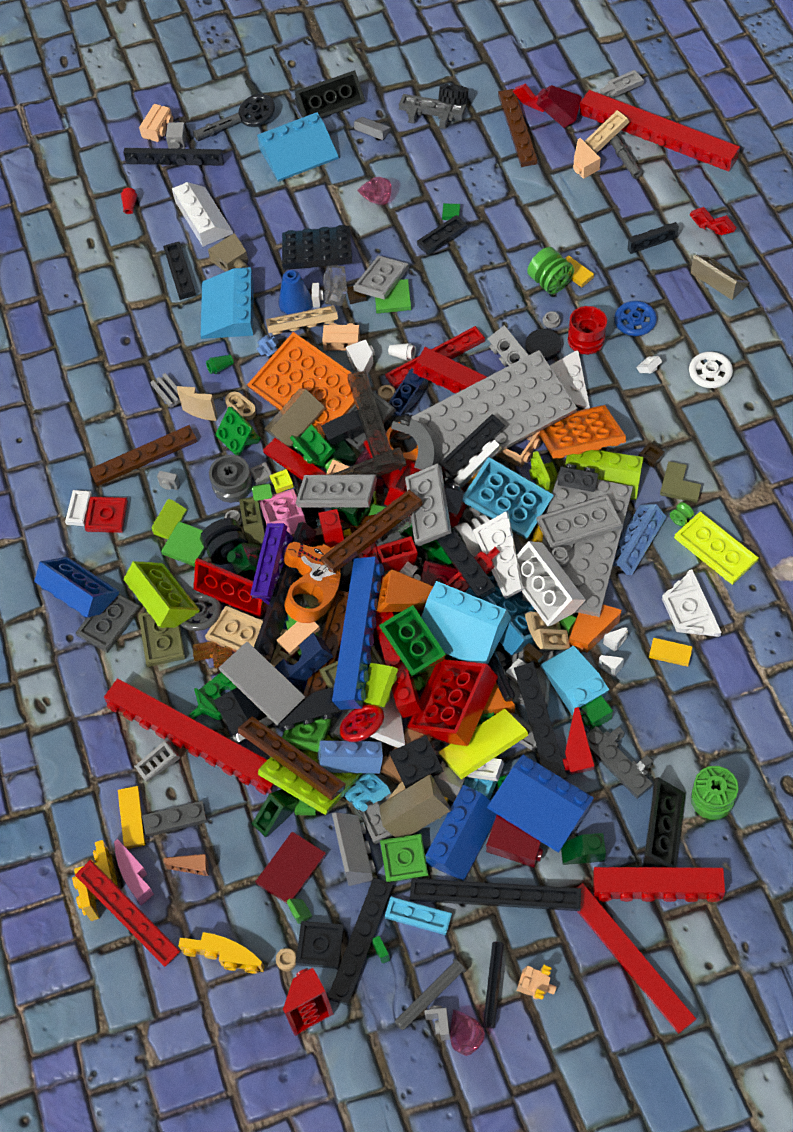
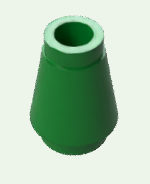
[206,354,234,374]

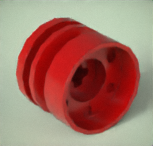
[567,306,607,355]

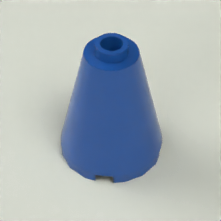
[278,270,313,315]

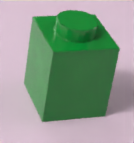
[581,695,613,730]

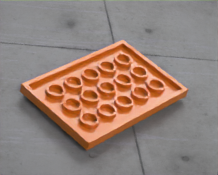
[247,332,370,439]

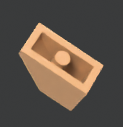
[573,138,601,179]

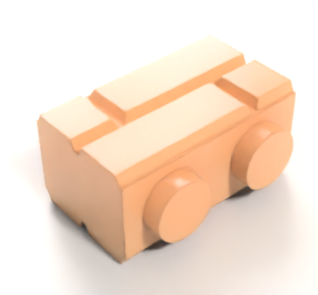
[139,104,173,142]
[322,323,360,351]

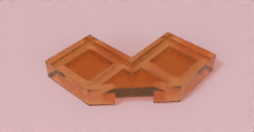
[193,641,233,668]

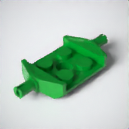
[188,672,237,720]

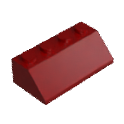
[193,558,269,618]
[283,968,334,1036]

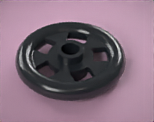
[238,94,275,127]

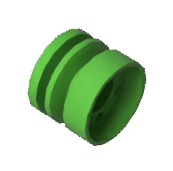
[527,247,574,294]
[691,766,739,820]

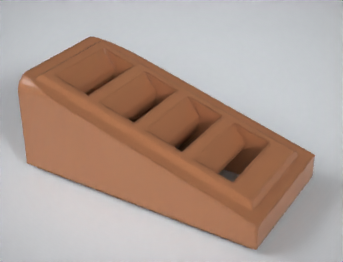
[164,854,209,876]

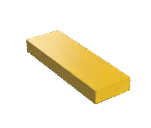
[118,786,145,849]

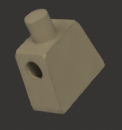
[208,233,248,272]

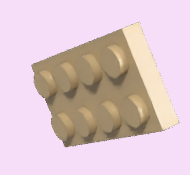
[265,305,338,335]
[205,606,287,664]

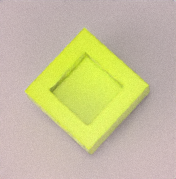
[269,469,294,494]

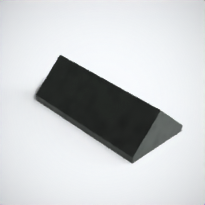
[294,70,366,118]
[643,777,686,867]

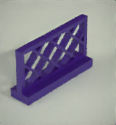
[250,523,293,605]

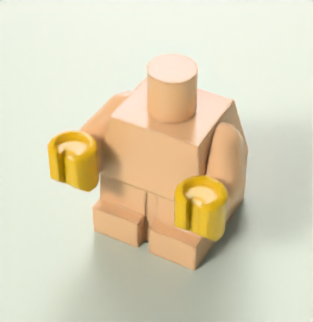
[516,965,556,1000]

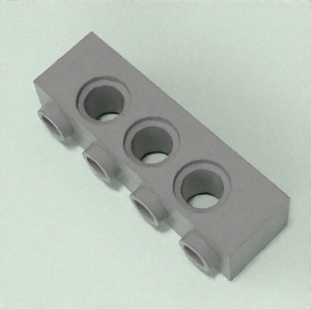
[488,326,529,367]

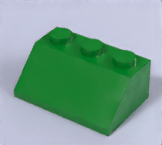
[379,605,446,676]

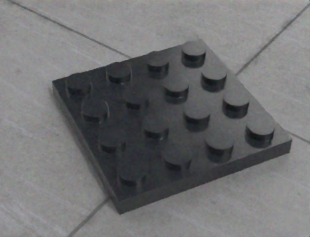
[282,225,352,270]

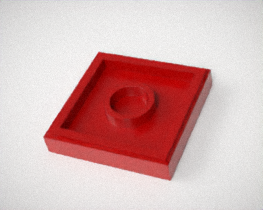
[85,497,128,533]

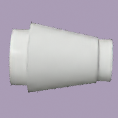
[388,343,416,361]

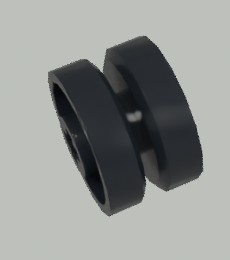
[200,518,249,565]

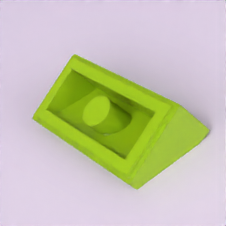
[152,498,187,539]

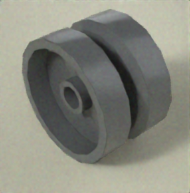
[209,454,253,503]

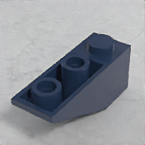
[388,368,428,416]

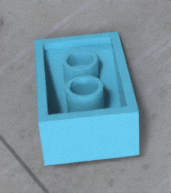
[540,646,609,716]

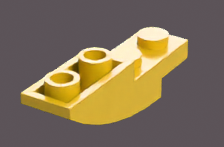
[178,932,264,974]

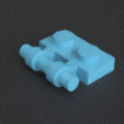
[345,773,391,812]

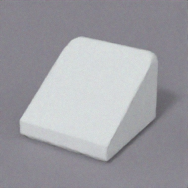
[603,627,628,651]
[598,655,624,677]

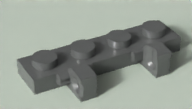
[399,94,466,129]
[586,726,653,799]

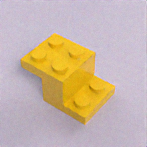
[72,840,118,921]

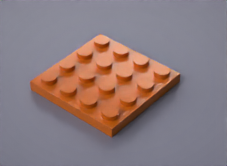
[540,405,626,458]

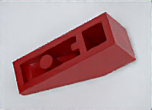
[319,509,344,548]
[563,707,595,775]

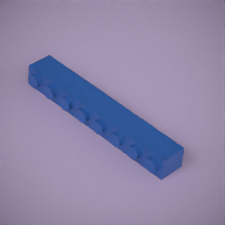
[332,557,384,710]

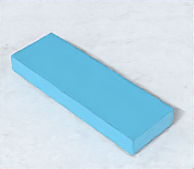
[385,896,452,935]

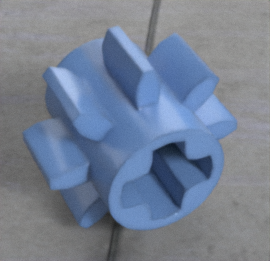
[256,334,279,357]

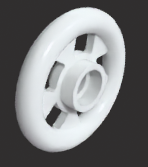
[689,352,733,388]

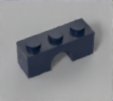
[275,633,333,688]

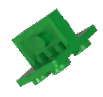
[216,407,261,456]
[290,424,336,467]

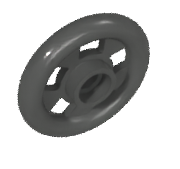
[180,593,222,631]

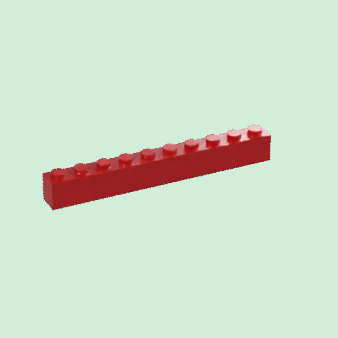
[580,90,740,172]
[358,542,422,718]
[104,678,278,795]

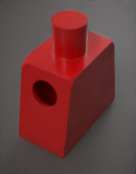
[376,536,418,572]

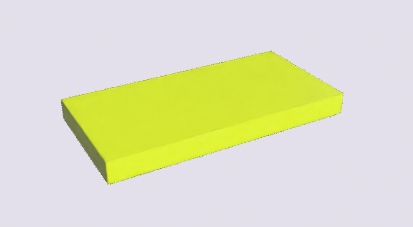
[674,511,759,585]
[438,709,528,780]

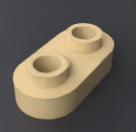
[225,392,256,421]

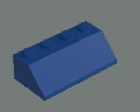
[34,557,120,618]
[425,785,497,881]

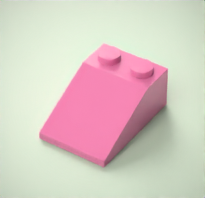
[258,489,306,535]

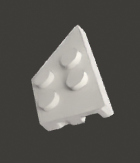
[550,351,590,410]
[662,569,721,637]

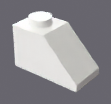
[346,340,375,381]

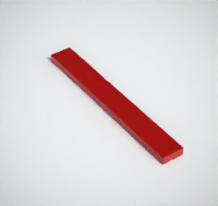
[577,883,696,1034]

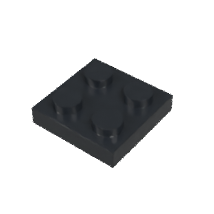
[389,735,444,789]
[295,921,344,969]

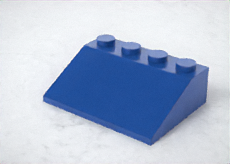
[487,754,594,853]

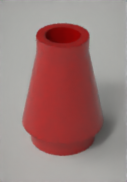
[121,188,137,214]

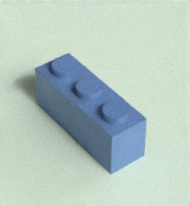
[317,741,383,773]

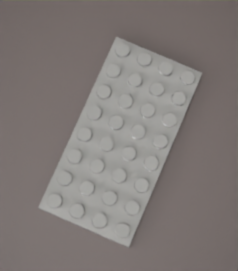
[411,350,577,478]
[523,471,633,617]

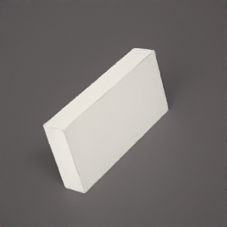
[65,490,92,526]

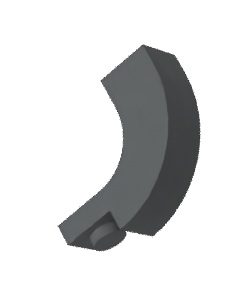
[391,419,442,470]

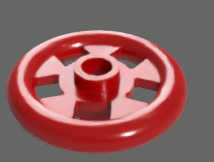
[339,704,384,742]

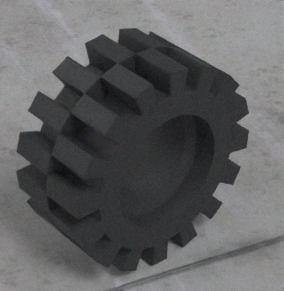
[438,84,469,105]

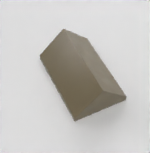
[691,254,749,300]
[264,388,326,448]
[379,774,452,838]

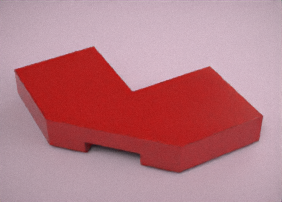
[513,83,544,112]
[689,207,737,236]

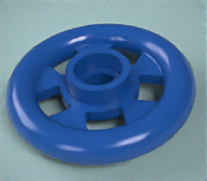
[614,301,657,336]

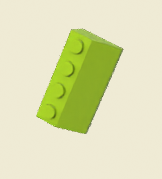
[565,450,643,500]
[124,561,200,628]

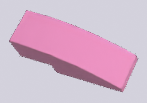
[114,839,154,905]

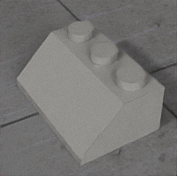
[332,813,376,886]

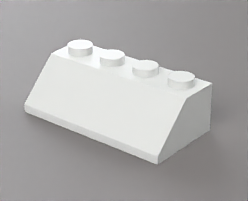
[172,182,233,247]
[517,541,586,626]

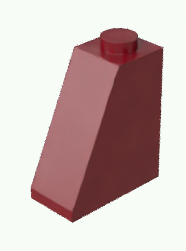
[537,85,582,128]
[486,815,544,867]

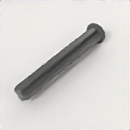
[395,958,466,1030]

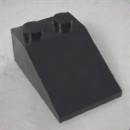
[213,687,267,736]

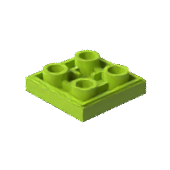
[363,663,398,707]

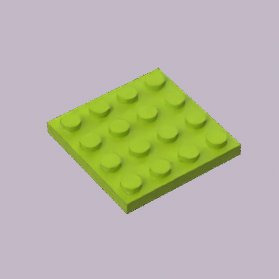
[258,734,363,815]

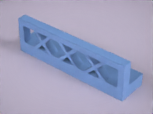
[613,504,667,575]

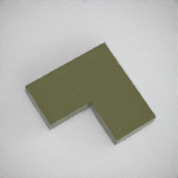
[660,461,702,503]

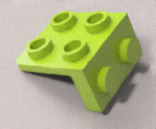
[529,451,558,493]

